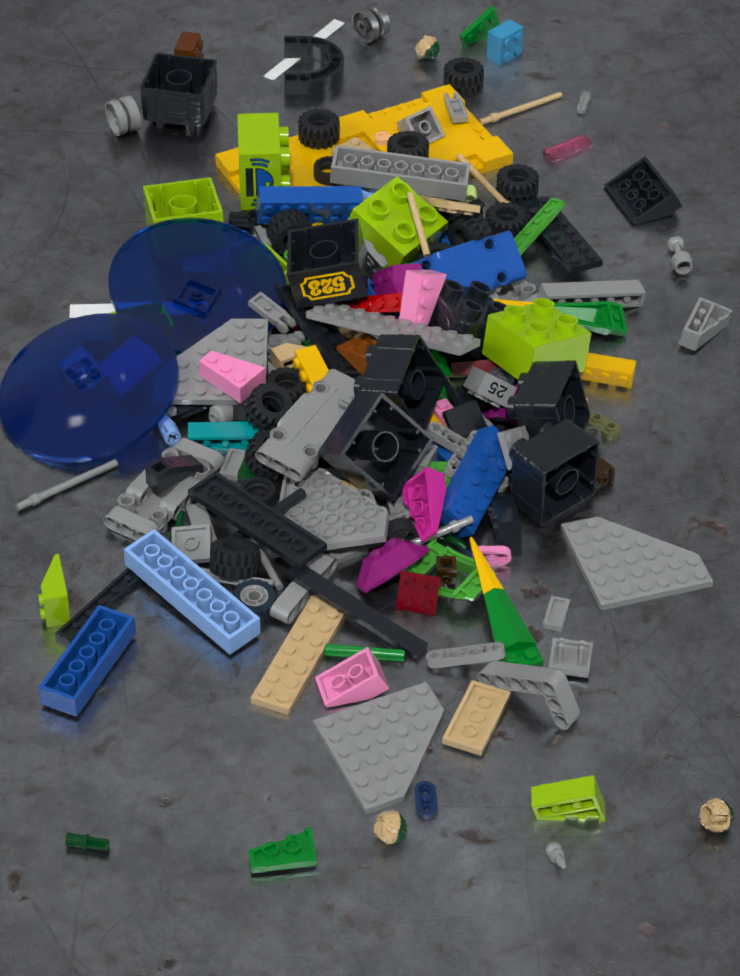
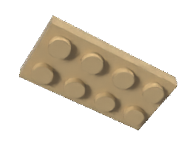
[442,680,511,756]

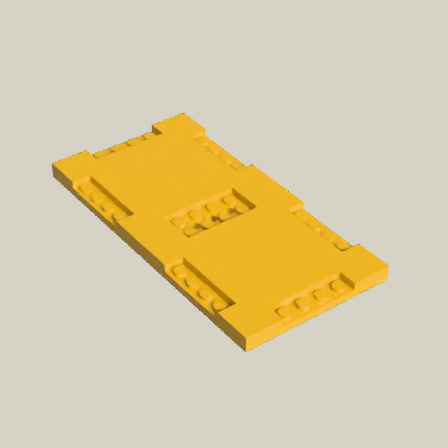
[215,84,513,228]

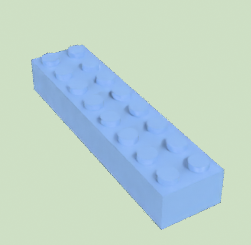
[124,529,260,655]

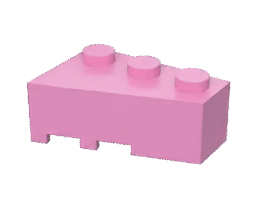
[199,351,266,403]

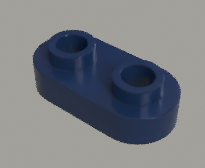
[414,781,438,820]

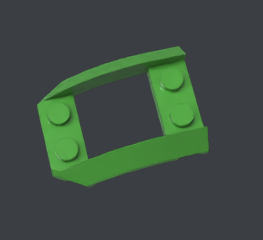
[400,539,496,602]

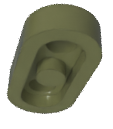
[587,413,620,440]

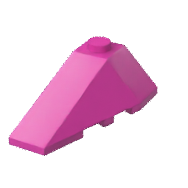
[402,467,446,542]

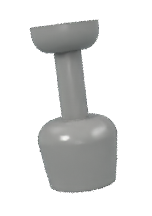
[667,236,693,275]

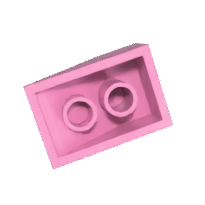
[315,647,389,708]

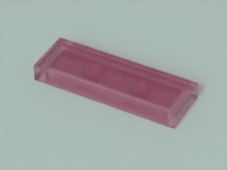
[543,134,593,163]

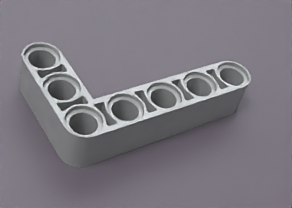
[477,661,581,730]

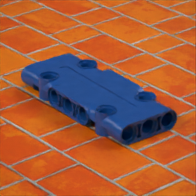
[409,230,527,291]

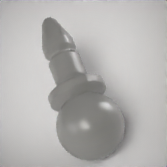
[545,842,566,869]

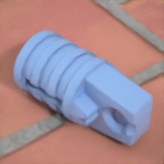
[157,414,181,445]

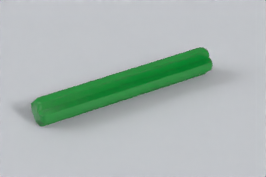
[324,644,405,662]

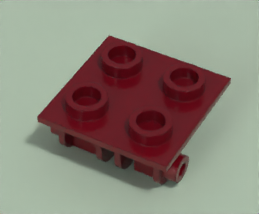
[396,570,442,616]

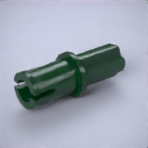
[65,832,110,851]

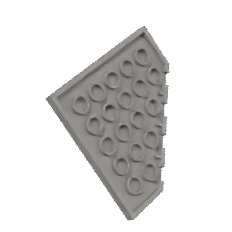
[153,319,268,405]
[271,468,389,558]
[561,516,713,611]
[313,682,444,815]

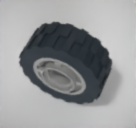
[232,579,276,622]

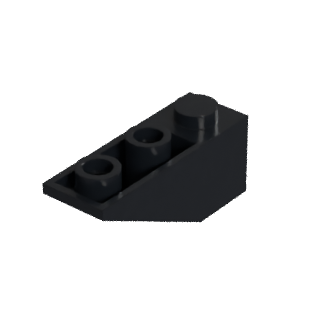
[145,455,203,493]

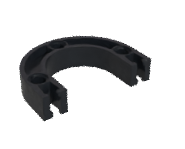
[284,36,344,95]

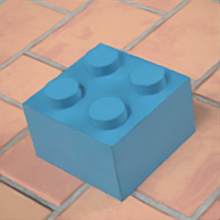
[487,19,524,66]

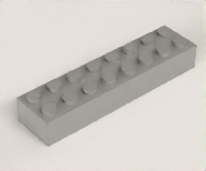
[330,145,471,201]

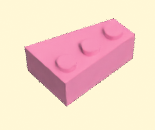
[399,270,447,326]

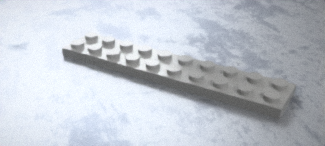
[306,302,480,356]

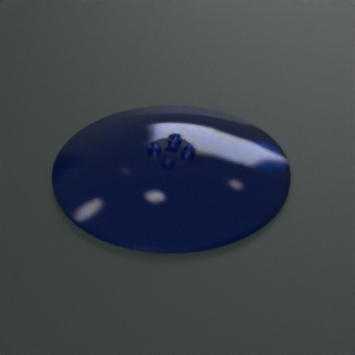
[108,218,287,354]
[0,313,179,463]

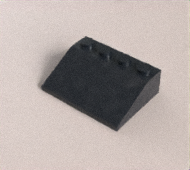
[604,156,682,225]

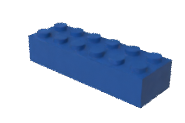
[255,186,363,225]
[440,425,507,538]
[38,605,136,717]

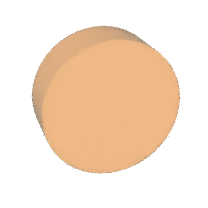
[374,131,391,146]

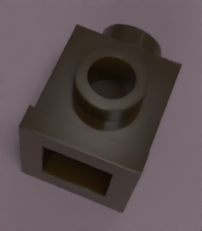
[596,458,615,489]
[435,556,457,587]

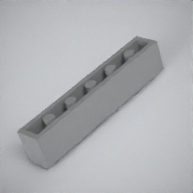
[537,280,646,307]

